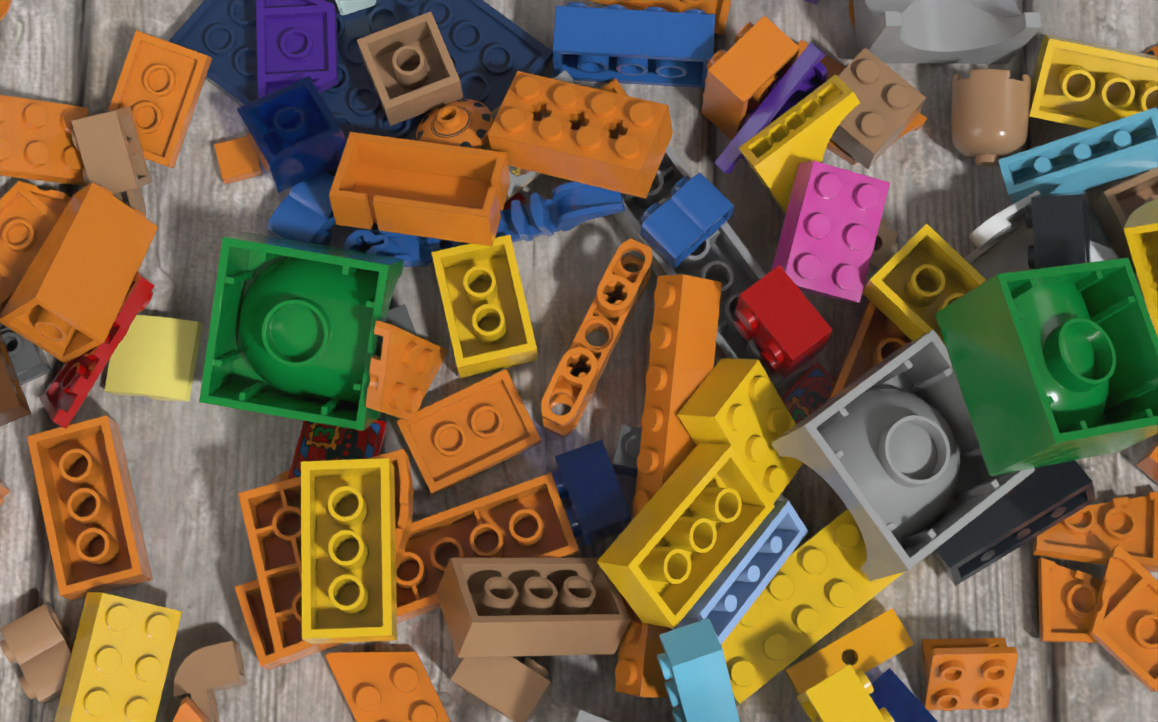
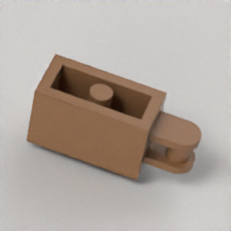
[71,106,151,216]

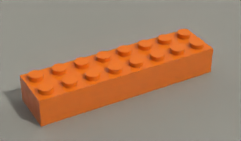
[234,473,580,671]

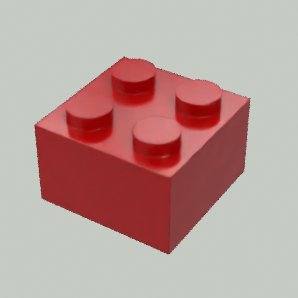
[734,265,833,379]

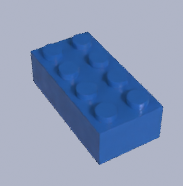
[553,2,715,88]

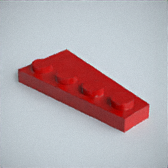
[39,271,155,429]

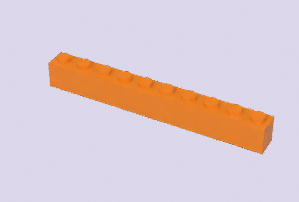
[615,274,722,698]

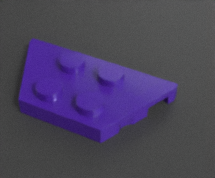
[256,0,339,122]
[714,42,828,174]

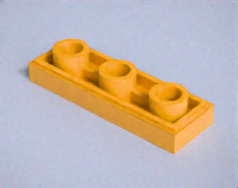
[784,608,914,696]

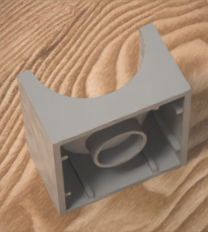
[771,330,1035,581]

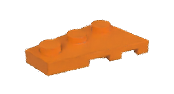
[1033,491,1158,572]

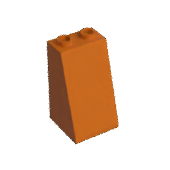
[0,182,158,364]

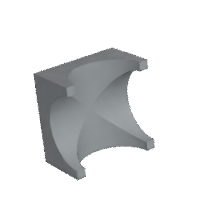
[853,0,1042,64]

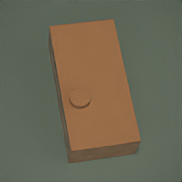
[436,558,631,658]

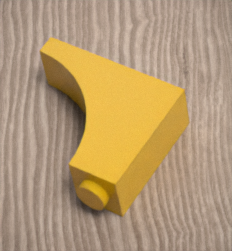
[738,74,860,215]

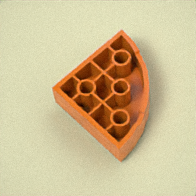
[238,449,414,664]

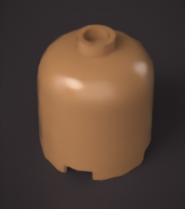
[951,69,1032,166]

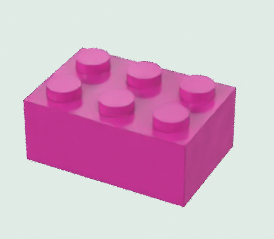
[771,161,890,303]

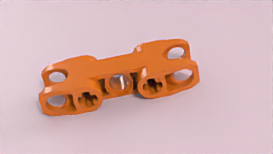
[541,238,653,438]

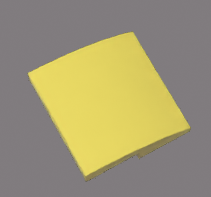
[104,315,203,402]

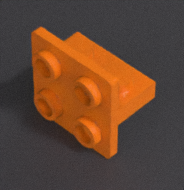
[920,637,1018,711]

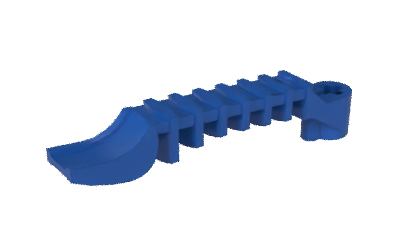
[344,181,625,267]

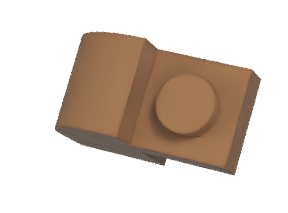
[173,640,247,722]

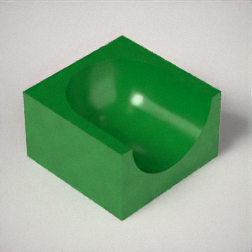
[199,232,404,431]
[935,258,1158,476]

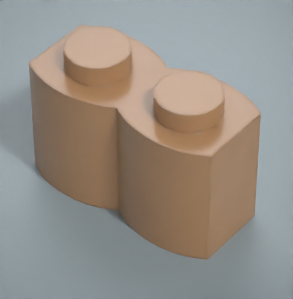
[0,604,74,703]

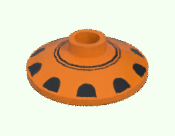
[416,99,493,149]

